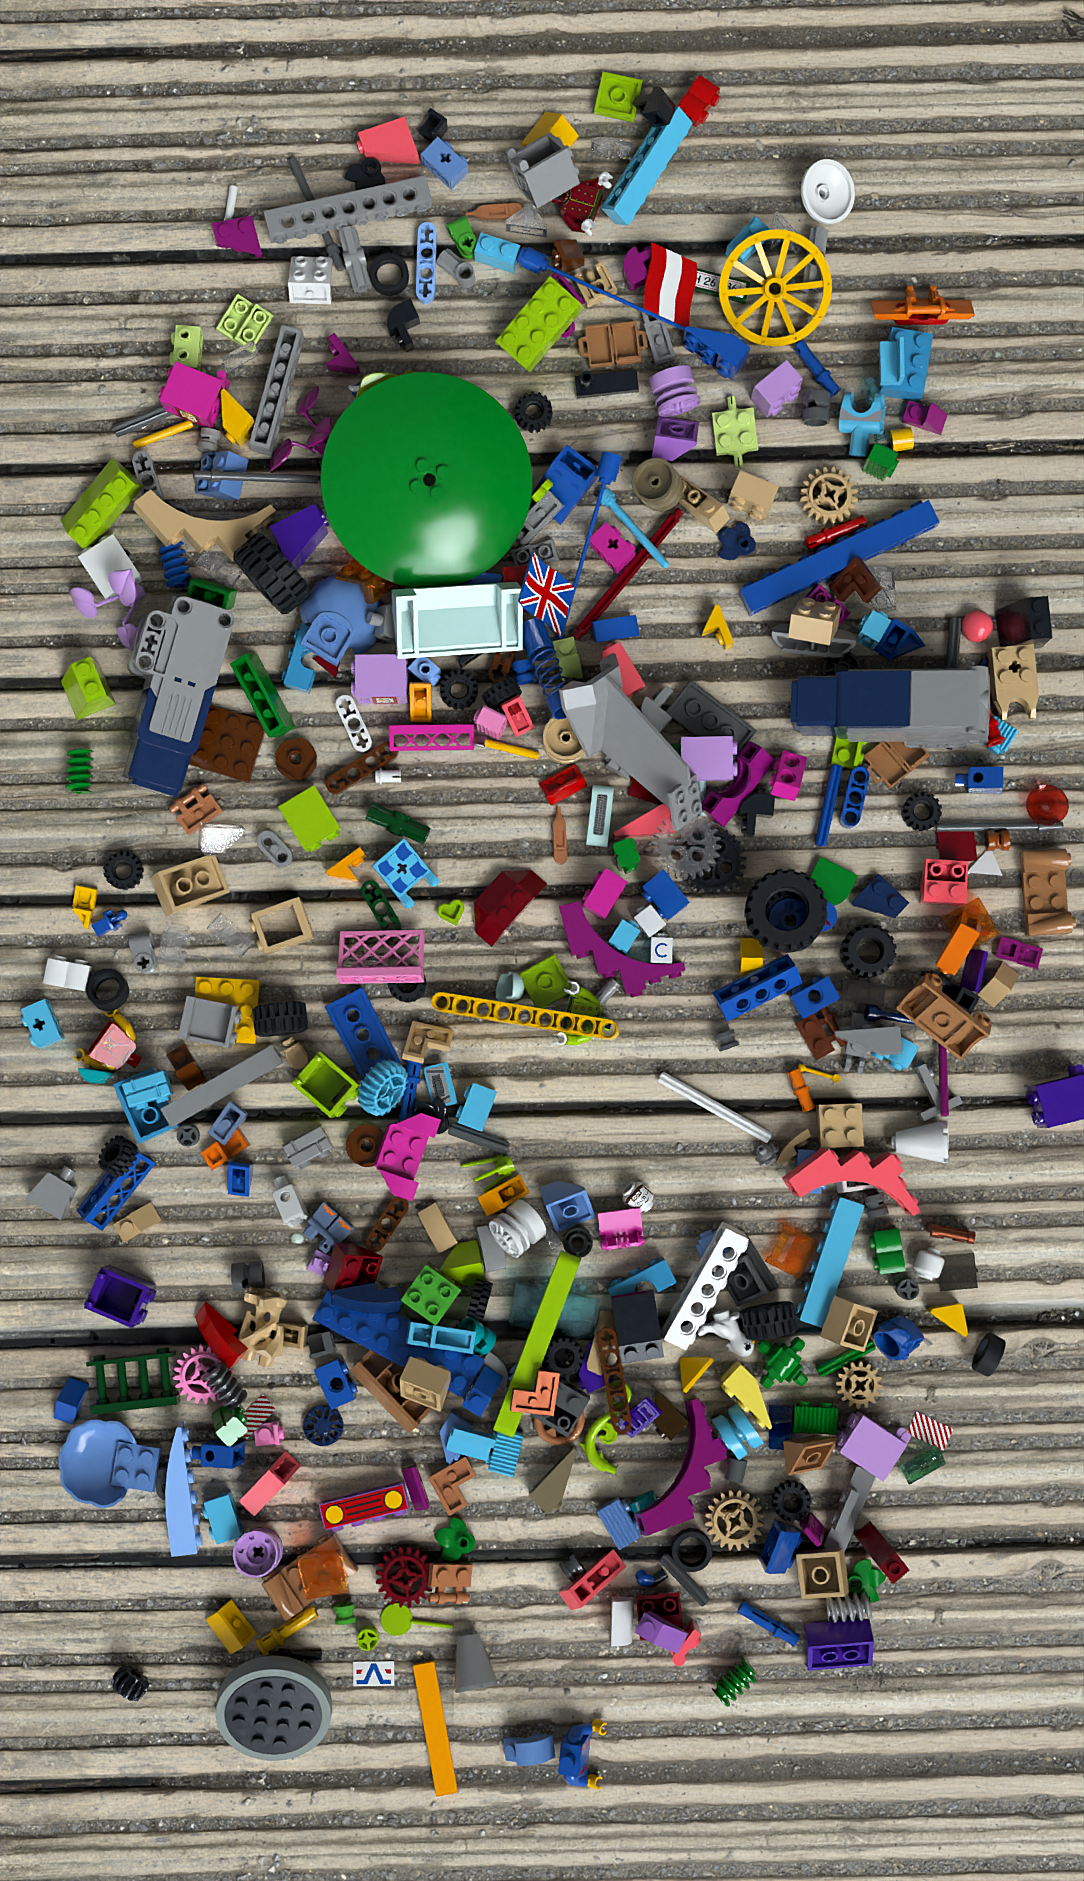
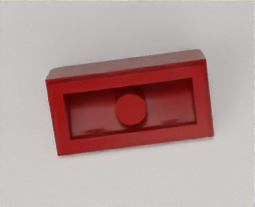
[538,764,587,805]

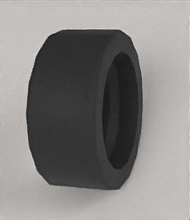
[369,253,409,296]
[86,968,129,1011]
[972,1333,1006,1377]
[671,1528,713,1572]

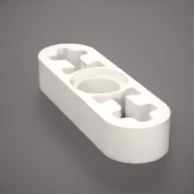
[336,695,372,753]

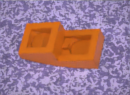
[200,1127,250,1171]

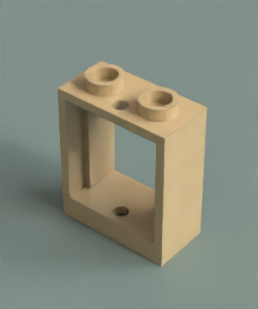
[249,897,315,955]

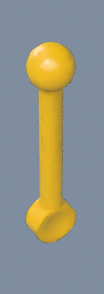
[798,1064,841,1083]

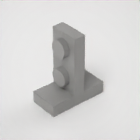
[914,1064,963,1121]

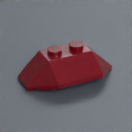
[474,870,547,947]

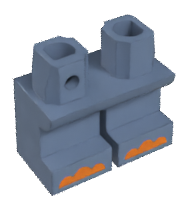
[303,1201,355,1254]

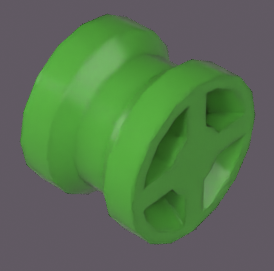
[333,1602,356,1625]

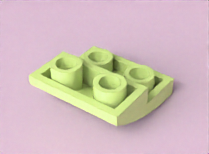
[216,294,274,351]

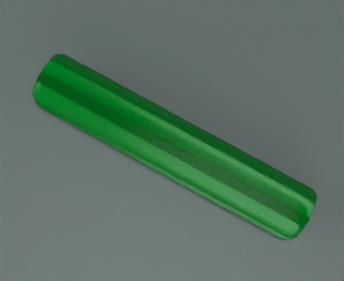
[816,1339,876,1377]

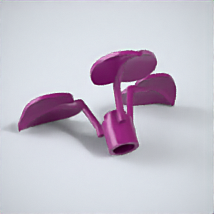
[269,386,332,474]

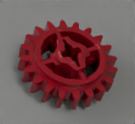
[376,1545,433,1608]

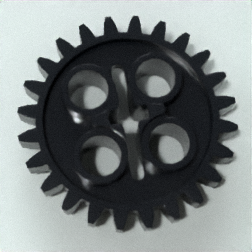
[678,827,747,896]

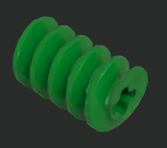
[65,749,94,794]
[712,1657,759,1707]

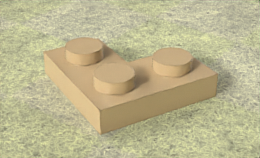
[402,1021,454,1064]

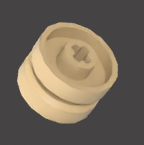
[543,718,585,764]

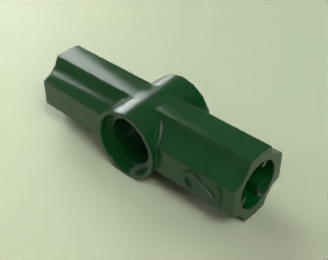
[365,803,431,845]

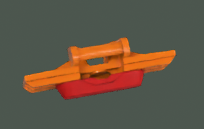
[871,286,975,325]

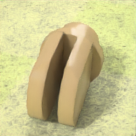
[282,1036,309,1069]

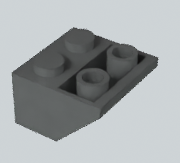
[530,1378,590,1437]

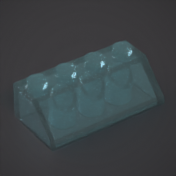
[508,1282,601,1341]

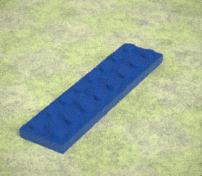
[312,1289,485,1400]

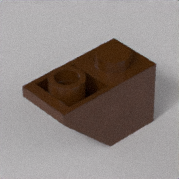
[551,239,585,273]

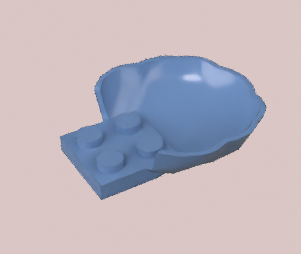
[300,574,383,667]
[59,1420,162,1508]

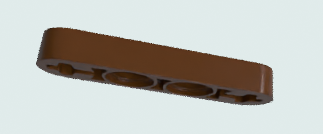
[326,741,399,795]

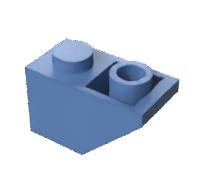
[439,1410,473,1464]

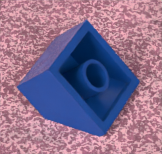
[641,869,690,922]

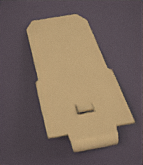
[587,1309,616,1376]

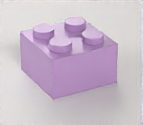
[751,360,803,418]

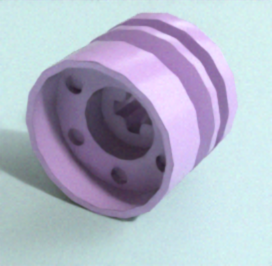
[649,365,701,417]
[233,1527,283,1578]

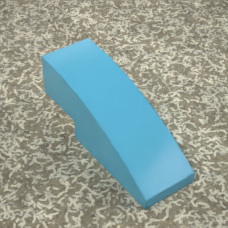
[406,1322,476,1354]

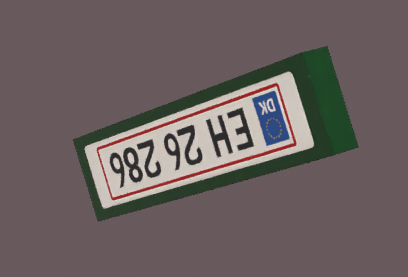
[694,268,751,304]

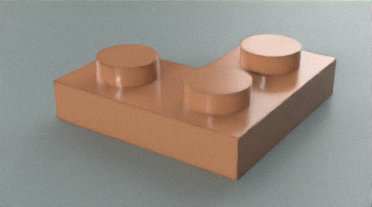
[428,1456,476,1516]

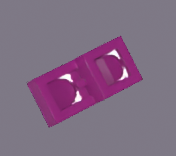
[996,936,1043,970]

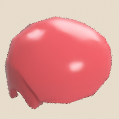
[961,610,993,643]

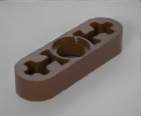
[365,1197,409,1252]

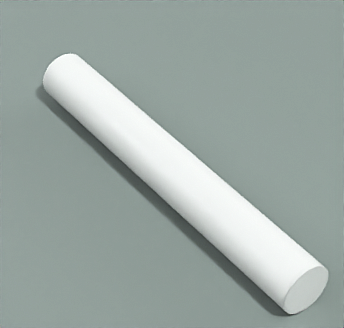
[224,185,238,221]

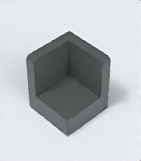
[307,1330,337,1359]

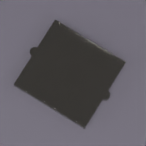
[939,1252,978,1291]

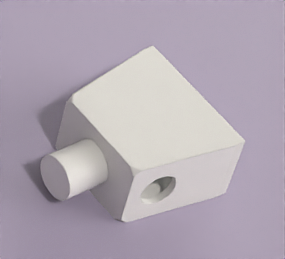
[272,1176,311,1228]

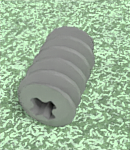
[826,1592,872,1623]

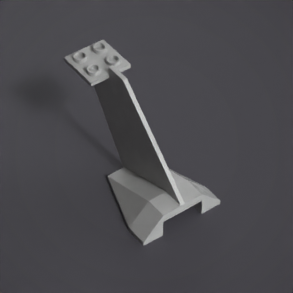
[559,653,702,831]

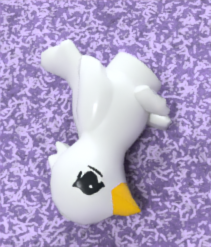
[698,1309,758,1357]

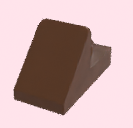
[166,1044,207,1091]

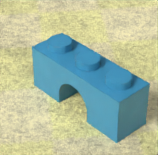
[282,623,316,694]
[607,1257,677,1296]

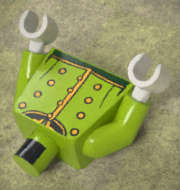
[552,980,612,1046]

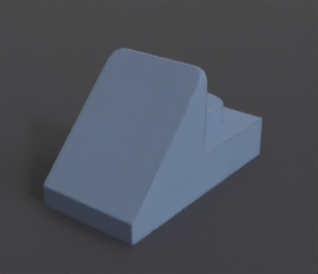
[208,1100,248,1145]

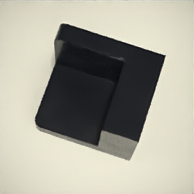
[419,108,448,143]

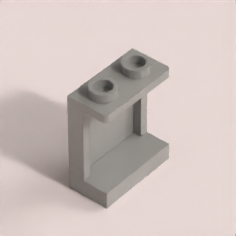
[178,996,242,1048]

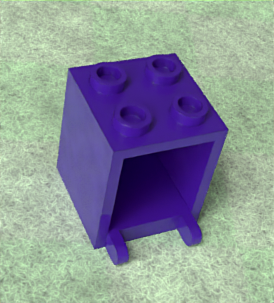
[1026,1064,1084,1128]
[84,1265,157,1328]

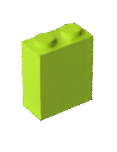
[278,785,342,853]

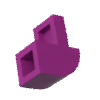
[623,246,652,292]

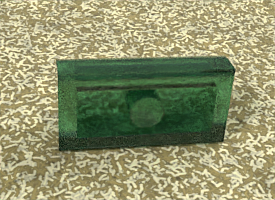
[898,1445,946,1484]

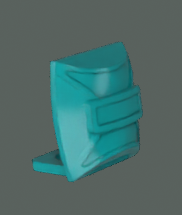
[78,1067,114,1084]

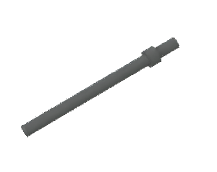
[289,157,345,271]
[193,469,318,484]
[936,820,1064,833]

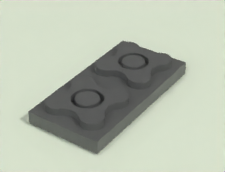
[665,679,757,761]

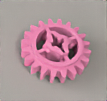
[173,1343,233,1404]

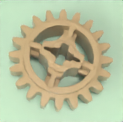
[800,467,858,525]
[704,1489,764,1551]

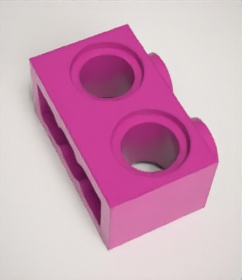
[769,750,807,801]

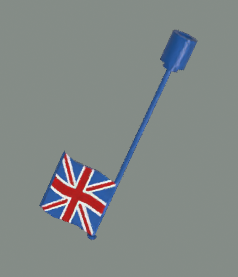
[518,451,622,640]

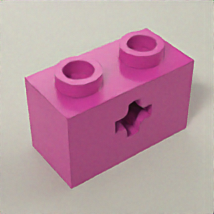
[589,522,635,574]

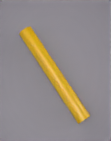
[132,420,194,449]

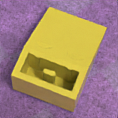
[719,1360,772,1429]

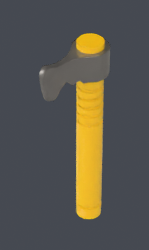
[473,735,540,760]

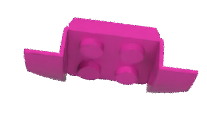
[374,1113,441,1201]

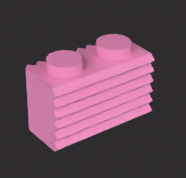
[473,705,508,741]

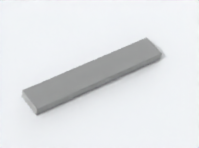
[160,1045,283,1128]

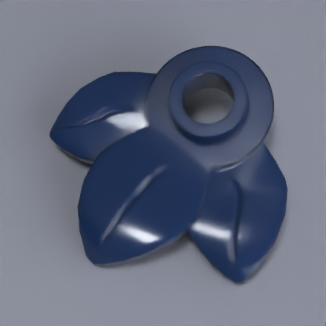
[718,521,756,560]

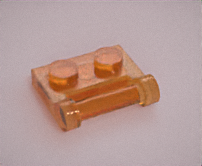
[765,1223,819,1279]

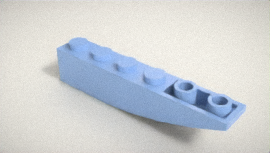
[165,1421,203,1557]

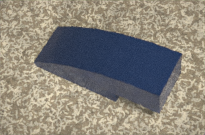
[331,1283,402,1314]

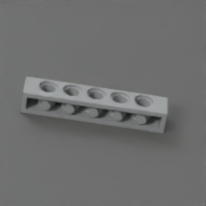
[249,325,305,456]

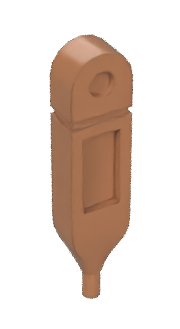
[466,203,522,220]
[553,807,567,865]

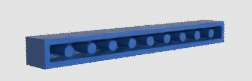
[739,500,940,616]

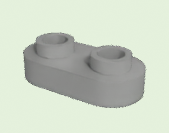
[257,831,293,868]

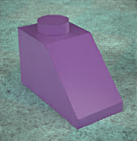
[634,1611,688,1654]

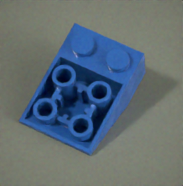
[683,326,750,380]
[531,445,598,525]

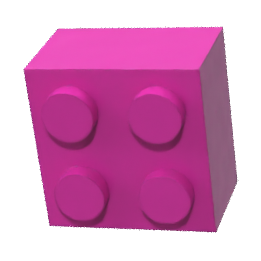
[581,868,628,921]

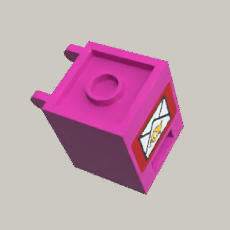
[158,361,230,429]

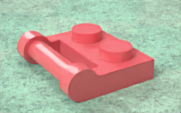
[670,1620,701,1666]

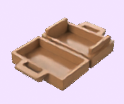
[578,320,648,369]
[863,742,930,789]

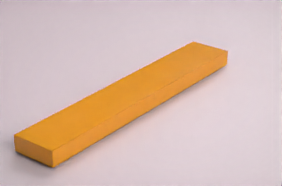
[413,1660,458,1797]

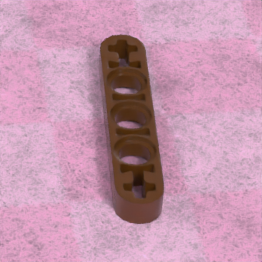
[597,1327,632,1434]

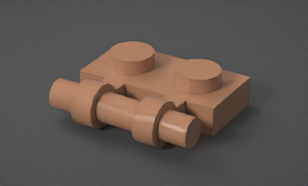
[169,783,223,836]
[427,1563,473,1604]

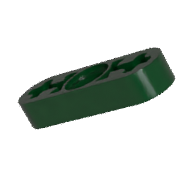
[361,880,402,931]

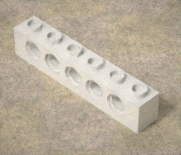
[660,1222,749,1350]

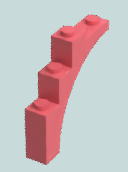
[782,1148,920,1216]

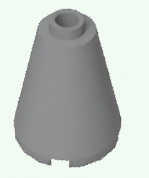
[454,1630,497,1693]

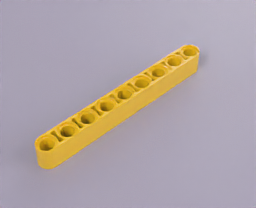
[431,992,620,1040]

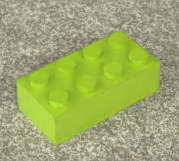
[495,276,584,372]

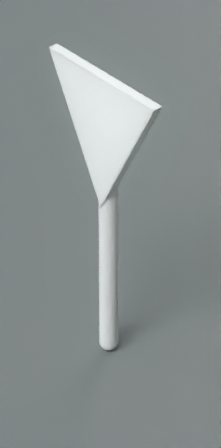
[968,851,1002,876]

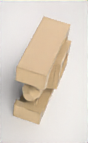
[573,261,617,308]

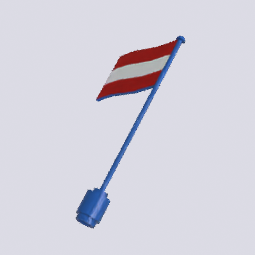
[517,242,697,331]

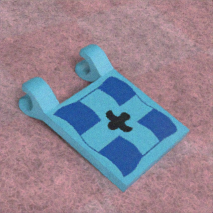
[372,838,440,909]

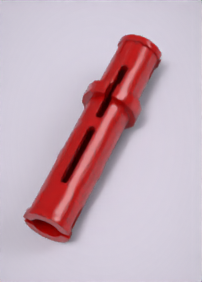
[804,515,867,550]

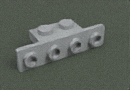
[824,1466,875,1552]

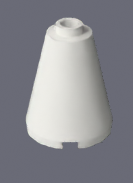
[892,1120,949,1163]

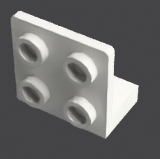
[288,256,333,304]

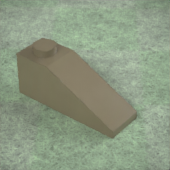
[529,1445,577,1514]

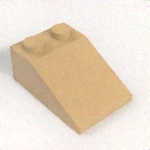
[150,853,230,917]

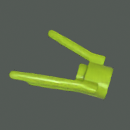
[461,1154,515,1193]

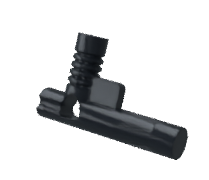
[278,1648,322,1661]

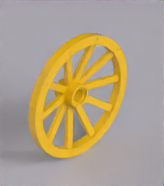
[719,229,832,347]

